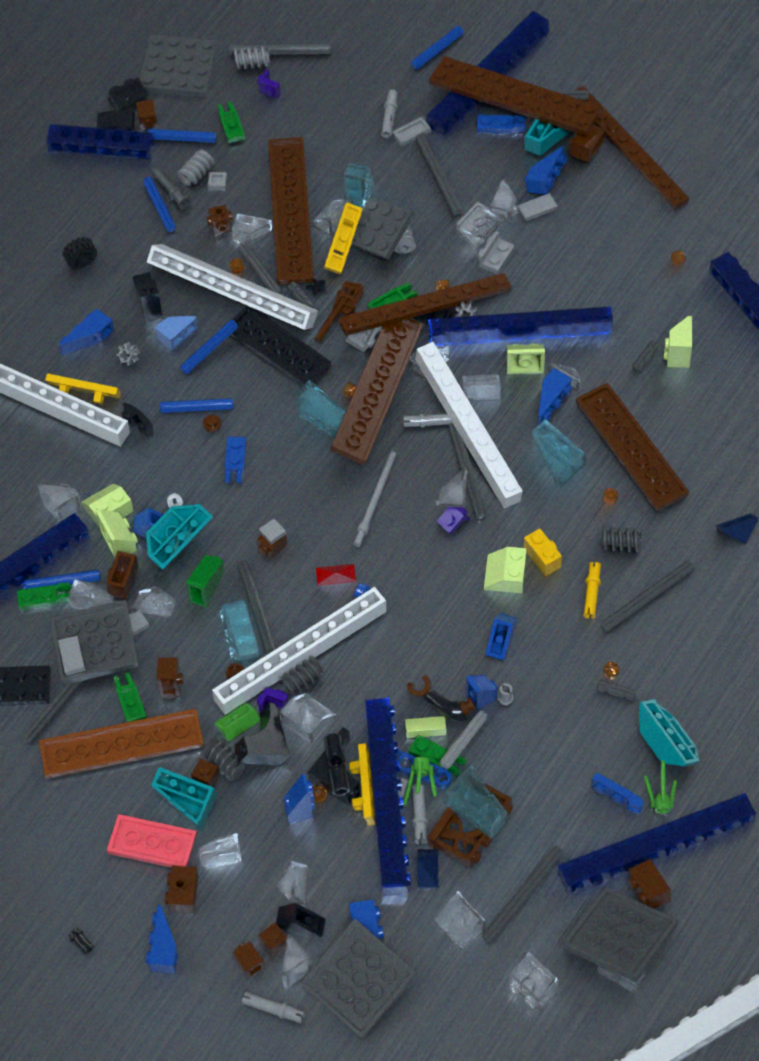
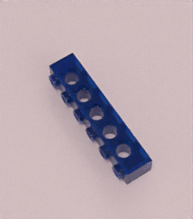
[46,124,155,160]

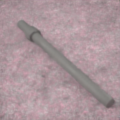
[353,451,397,547]

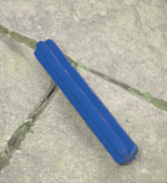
[411,26,463,70]
[147,129,217,143]
[143,177,176,233]
[180,320,238,374]
[160,398,234,413]
[24,569,101,589]

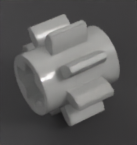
[455,301,477,324]
[116,342,141,366]

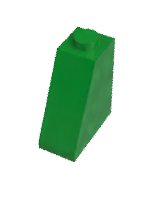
[186,555,225,608]

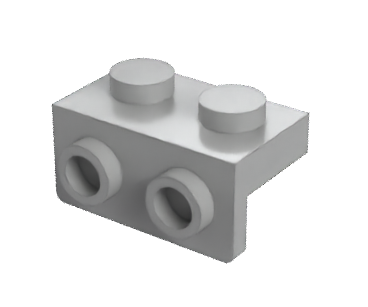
[345,310,382,352]

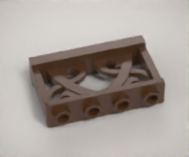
[428,774,514,868]

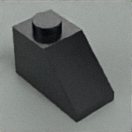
[276,903,326,938]

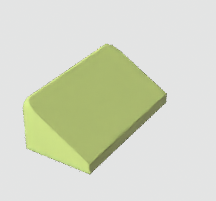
[405,716,446,738]

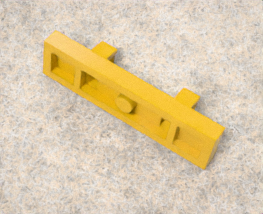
[323,202,363,275]
[45,373,121,405]
[349,743,376,826]

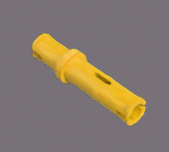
[583,562,601,619]

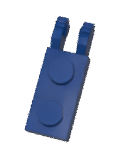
[477,114,526,134]
[225,437,246,483]
[591,773,644,815]

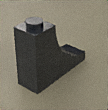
[132,272,163,323]
[234,703,290,765]
[308,727,361,805]

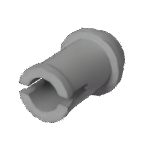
[498,683,514,705]

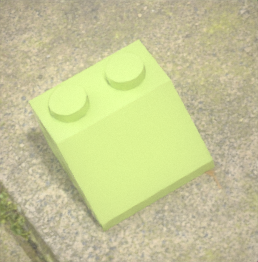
[664,316,692,368]
[506,344,545,374]
[81,484,133,527]
[96,510,138,557]
[484,547,527,593]

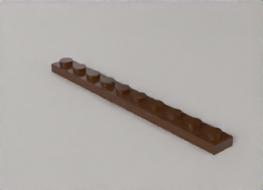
[574,86,689,210]
[338,273,512,336]

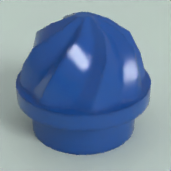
[353,583,371,598]

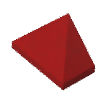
[316,564,356,586]

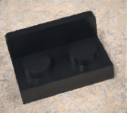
[106,77,149,111]

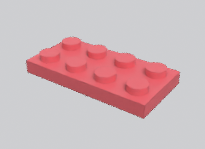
[107,814,197,868]

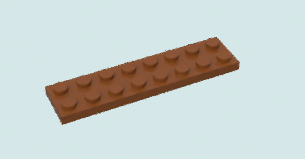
[39,709,204,779]

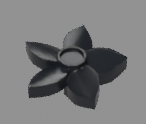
[305,279,327,296]

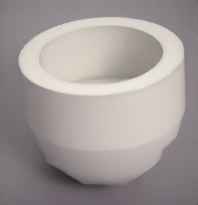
[167,493,183,508]

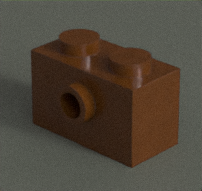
[569,125,605,162]
[106,551,139,599]
[157,657,183,699]
[627,859,671,909]
[165,866,198,914]

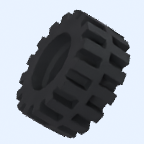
[62,237,98,269]

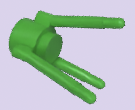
[403,757,437,806]
[644,761,677,814]

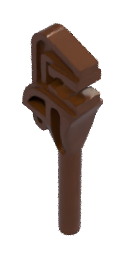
[315,281,364,343]

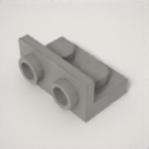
[478,231,515,275]

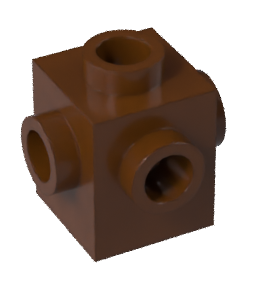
[206,205,233,235]

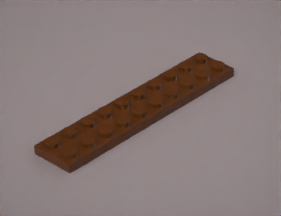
[429,56,602,136]
[268,137,314,285]
[330,318,423,465]

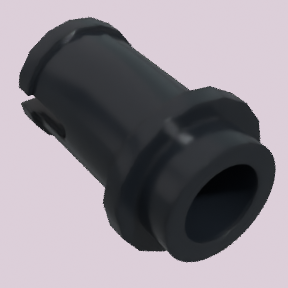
[68,928,94,955]

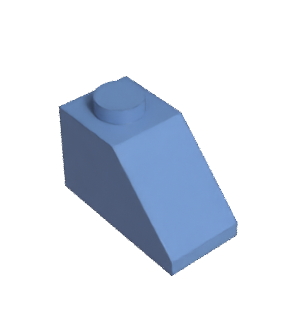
[155,316,198,350]

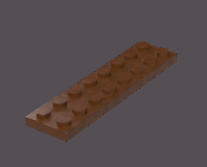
[576,383,689,512]

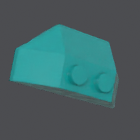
[145,504,213,570]
[639,699,699,766]

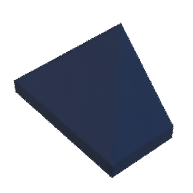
[716,513,758,544]
[417,849,438,889]

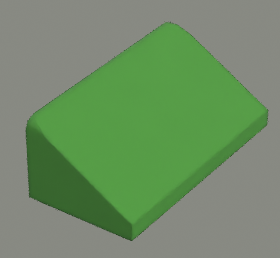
[214,702,260,741]

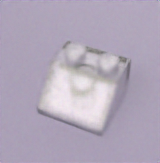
[37,481,82,528]
[279,693,337,744]
[509,951,558,1012]

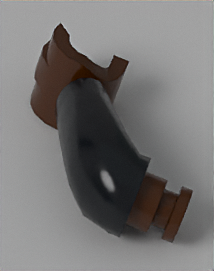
[407,675,477,722]

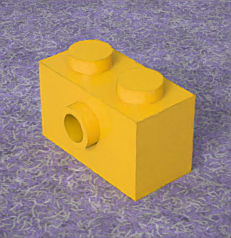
[524,528,562,577]

